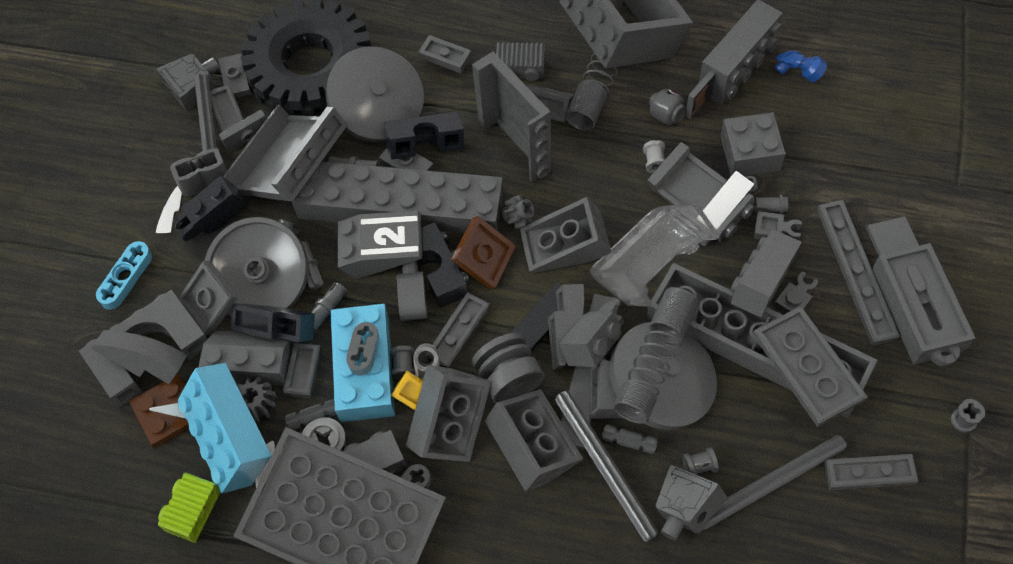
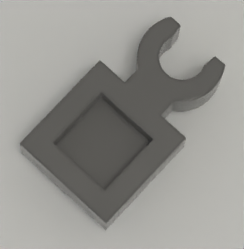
[754,211,802,240]
[774,271,818,314]

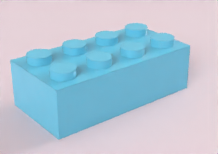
[331,304,395,422]
[178,363,272,494]

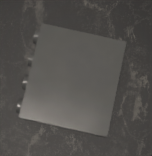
[472,51,551,183]
[223,105,348,202]

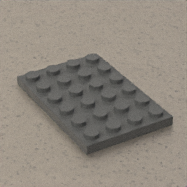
[233,427,446,564]

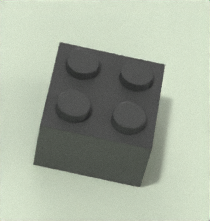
[720,112,785,176]

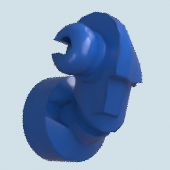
[775,51,827,82]

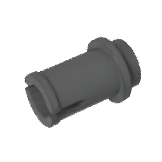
[755,194,788,215]

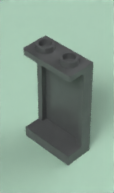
[648,142,755,242]

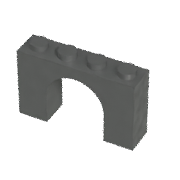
[79,290,207,408]

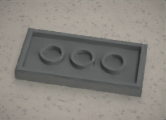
[752,306,868,427]

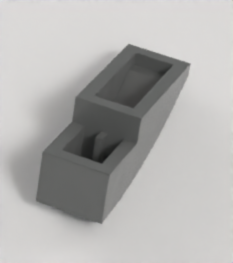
[548,284,584,371]
[91,330,187,384]

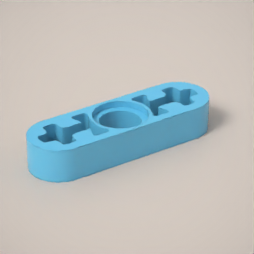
[96,241,152,310]

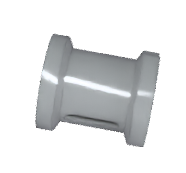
[643,140,666,173]

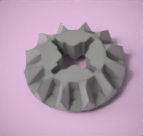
[302,418,345,451]

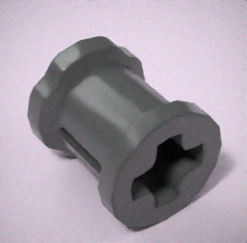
[390,346,416,380]
[950,399,985,433]
[682,447,719,475]

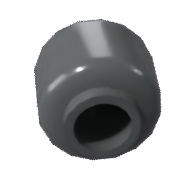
[649,89,687,125]

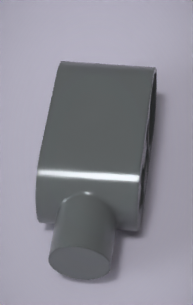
[397,260,428,322]

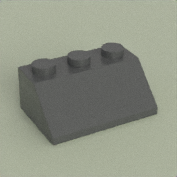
[198,331,294,386]
[406,365,491,462]
[484,389,583,492]

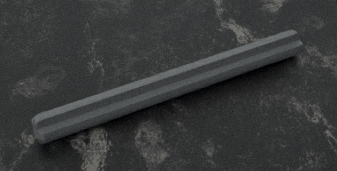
[555,390,658,542]
[703,435,847,529]

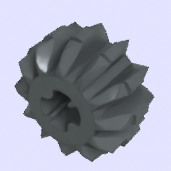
[236,377,277,424]

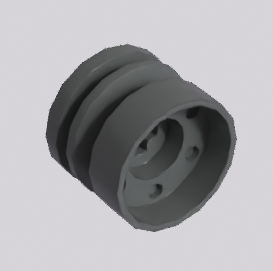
[472,333,545,404]

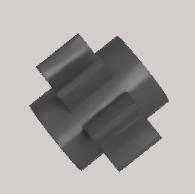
[502,195,534,229]

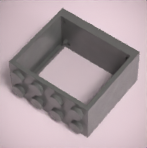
[559,0,693,69]

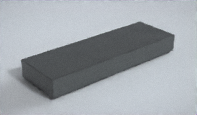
[425,292,490,368]
[824,454,919,490]

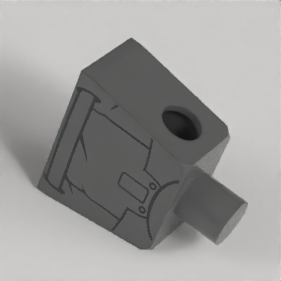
[157,54,220,112]
[656,465,727,541]

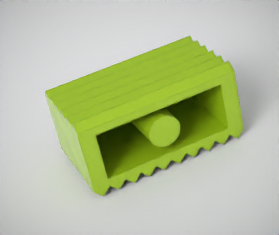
[158,472,220,543]

